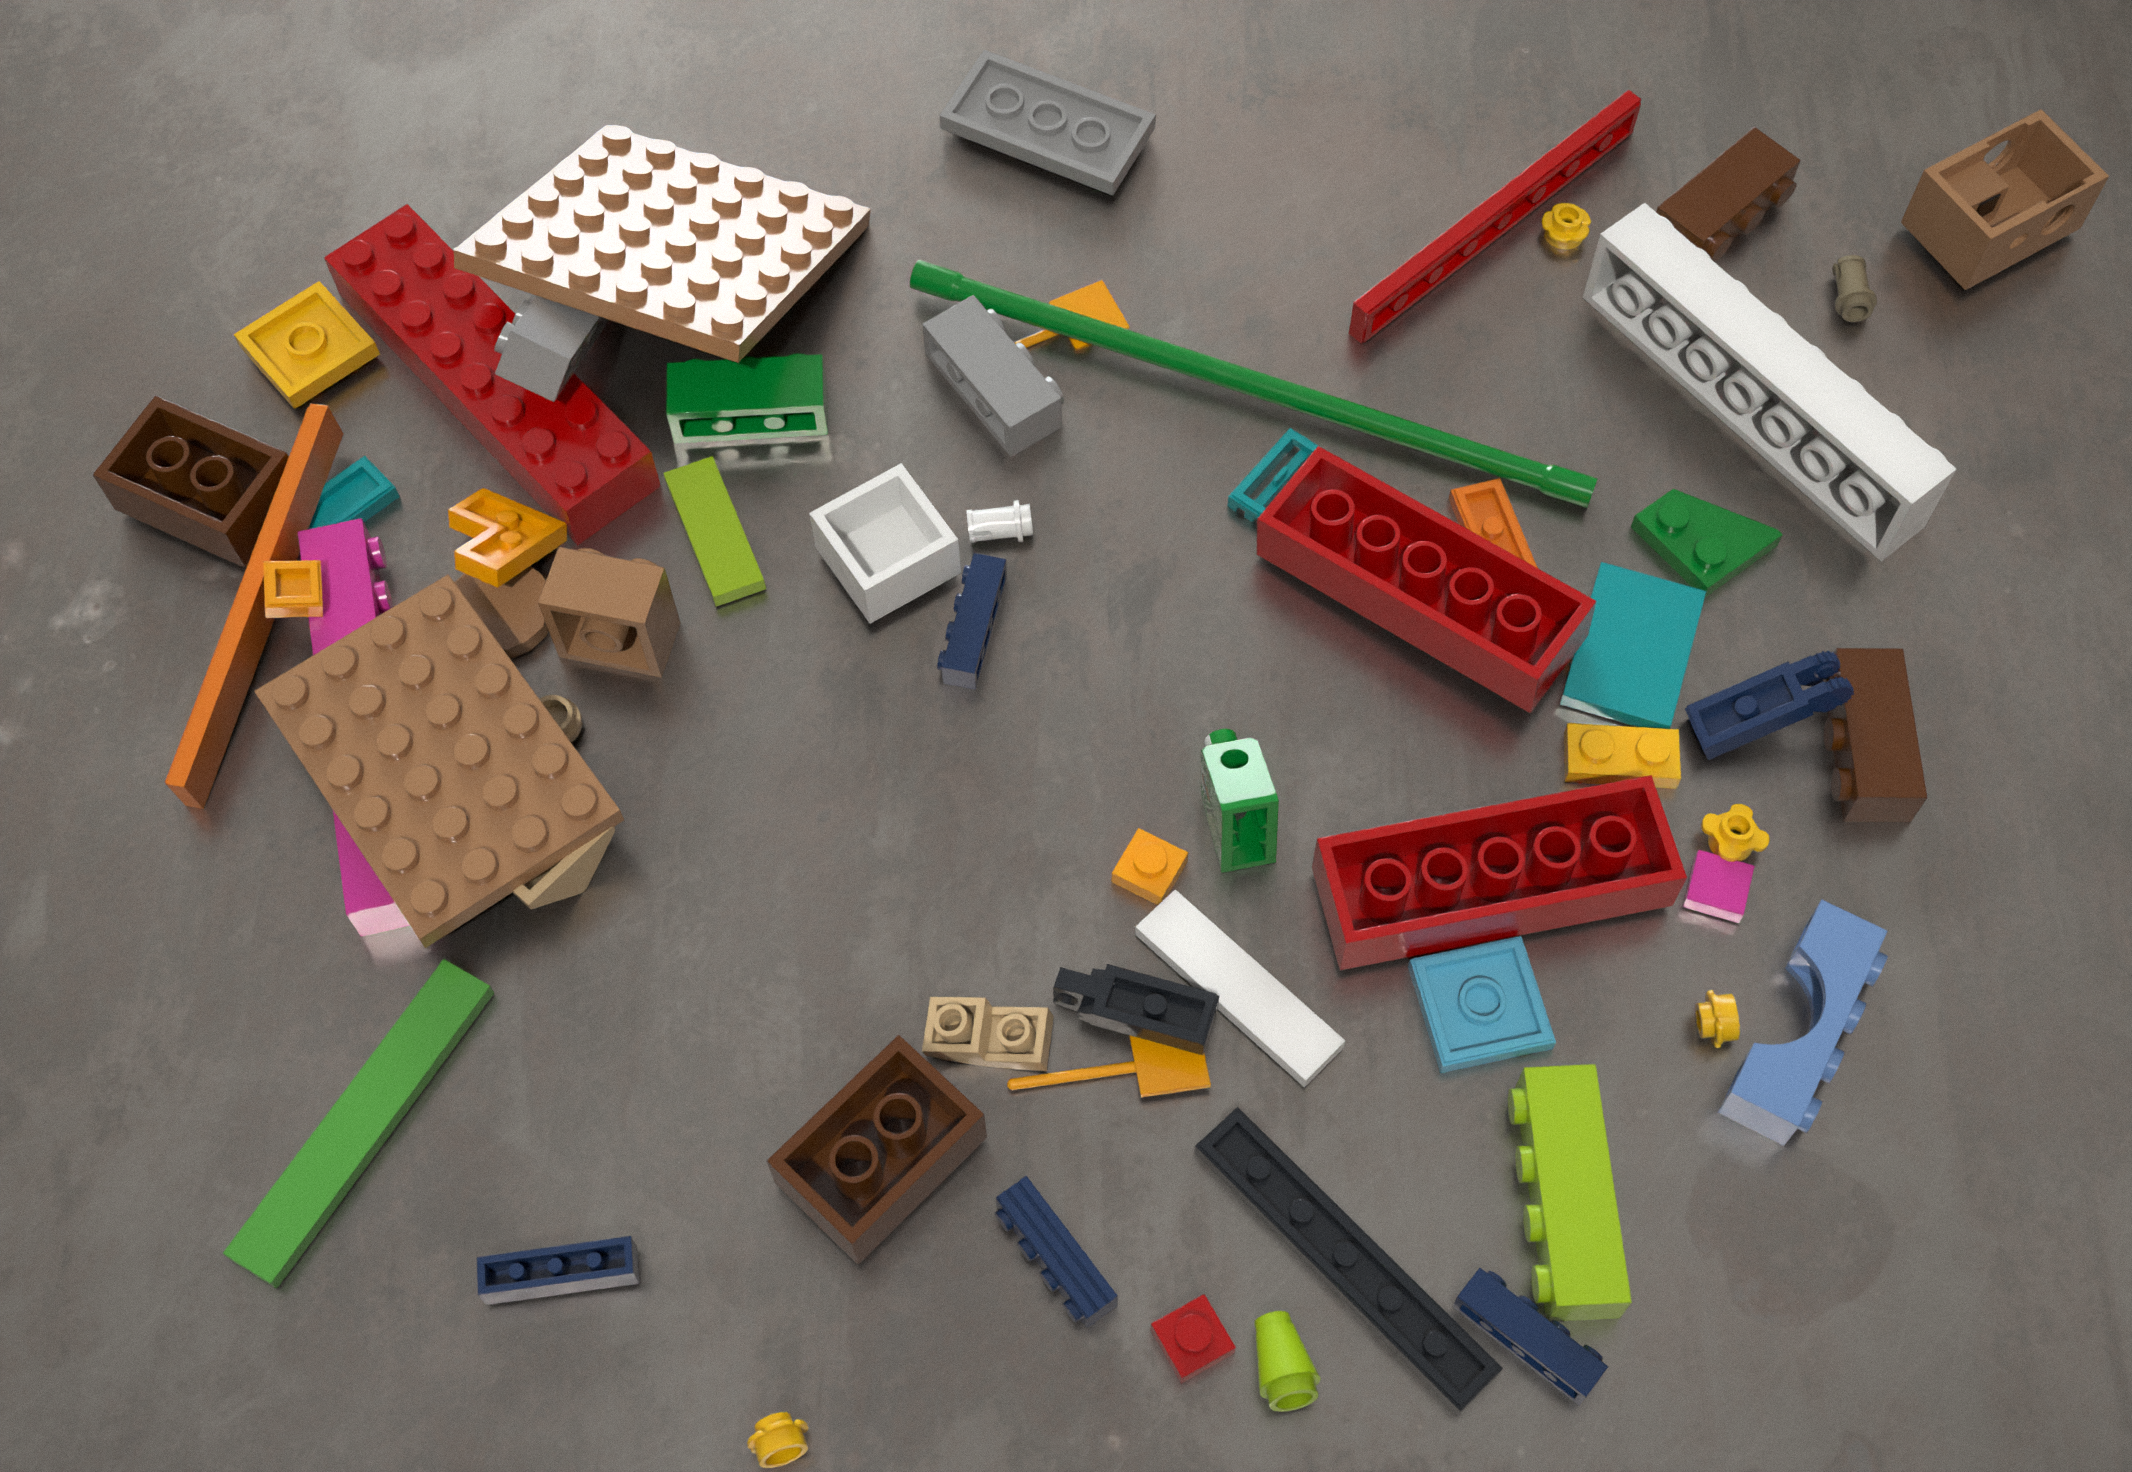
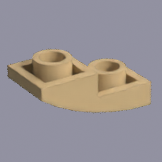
[922,997,1054,1071]

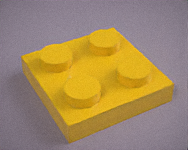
[233,281,380,409]

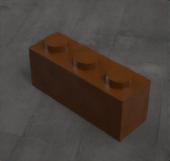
[1656,127,1801,262]
[1821,648,1927,822]

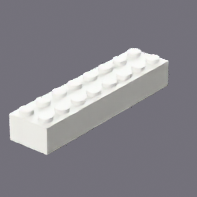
[1582,203,1957,562]

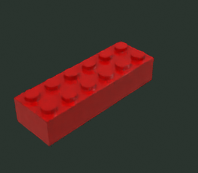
[1256,446,1597,713]
[1312,775,1687,970]

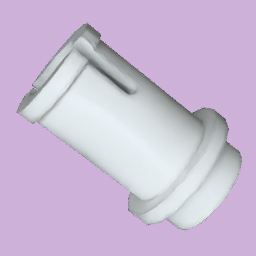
[967,500,1033,544]

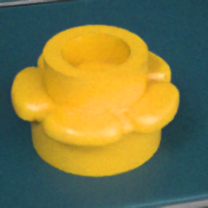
[1542,203,1591,250]
[1695,990,1740,1048]
[747,1412,808,1468]

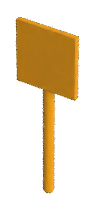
[1014,280,1130,351]
[1007,1035,1211,1098]

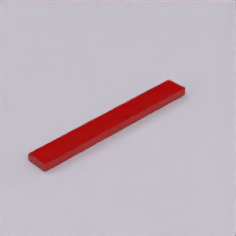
[1349,90,1642,344]

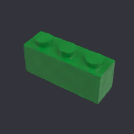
[666,353,828,444]

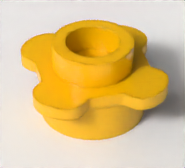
[1701,804,1770,862]

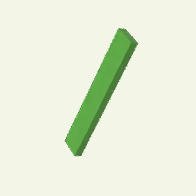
[223,959,494,1289]

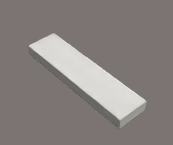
[1135,890,1346,1088]

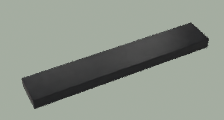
[1194,1107,1503,1416]

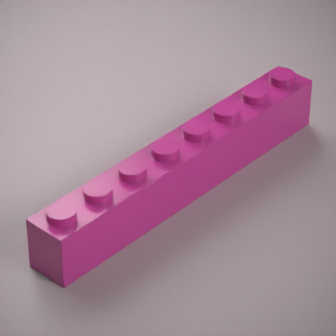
[298,518,410,937]

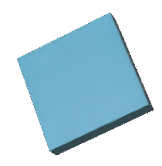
[1408,936,1556,1074]

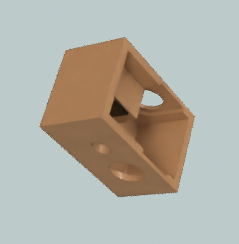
[1901,109,2109,290]

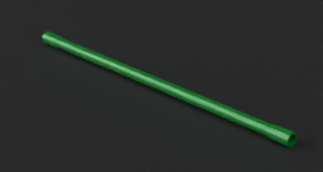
[910,259,1598,508]

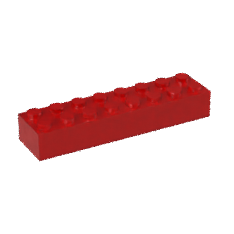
[324,204,661,546]

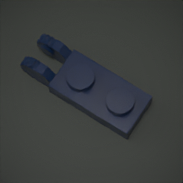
[1685,650,1854,760]

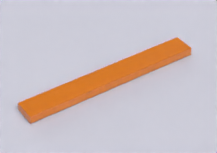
[165,403,344,809]

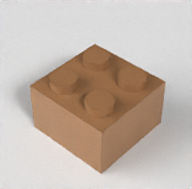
[538,547,681,678]

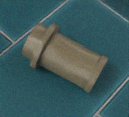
[1832,255,1877,322]

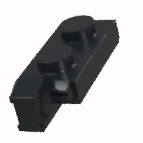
[1053,964,1220,1055]

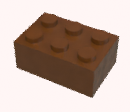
[93,395,289,568]
[767,1035,987,1265]

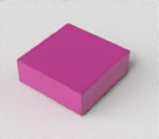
[1683,850,1755,923]

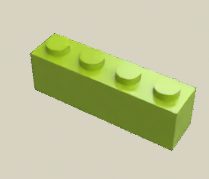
[1508,1064,1632,1321]

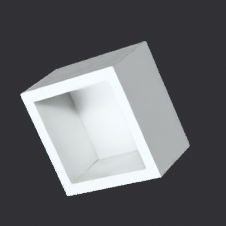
[809,463,961,623]

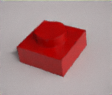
[1150,1294,1236,1384]

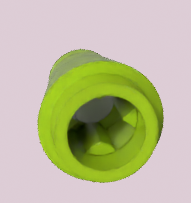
[1254,1311,1321,1412]

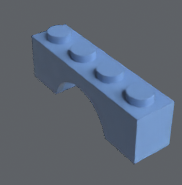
[1717,899,1888,1146]

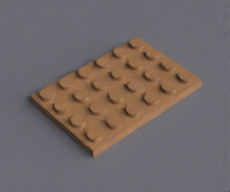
[254,574,624,948]

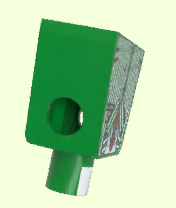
[1201,729,1279,873]

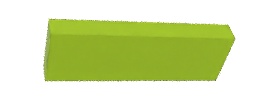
[663,456,766,607]

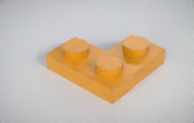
[448,488,567,588]

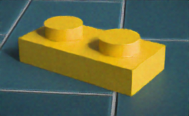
[1564,723,1681,789]

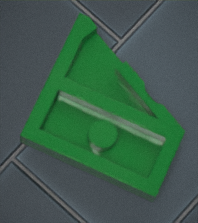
[1631,489,1783,598]

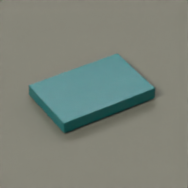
[1560,562,1707,729]

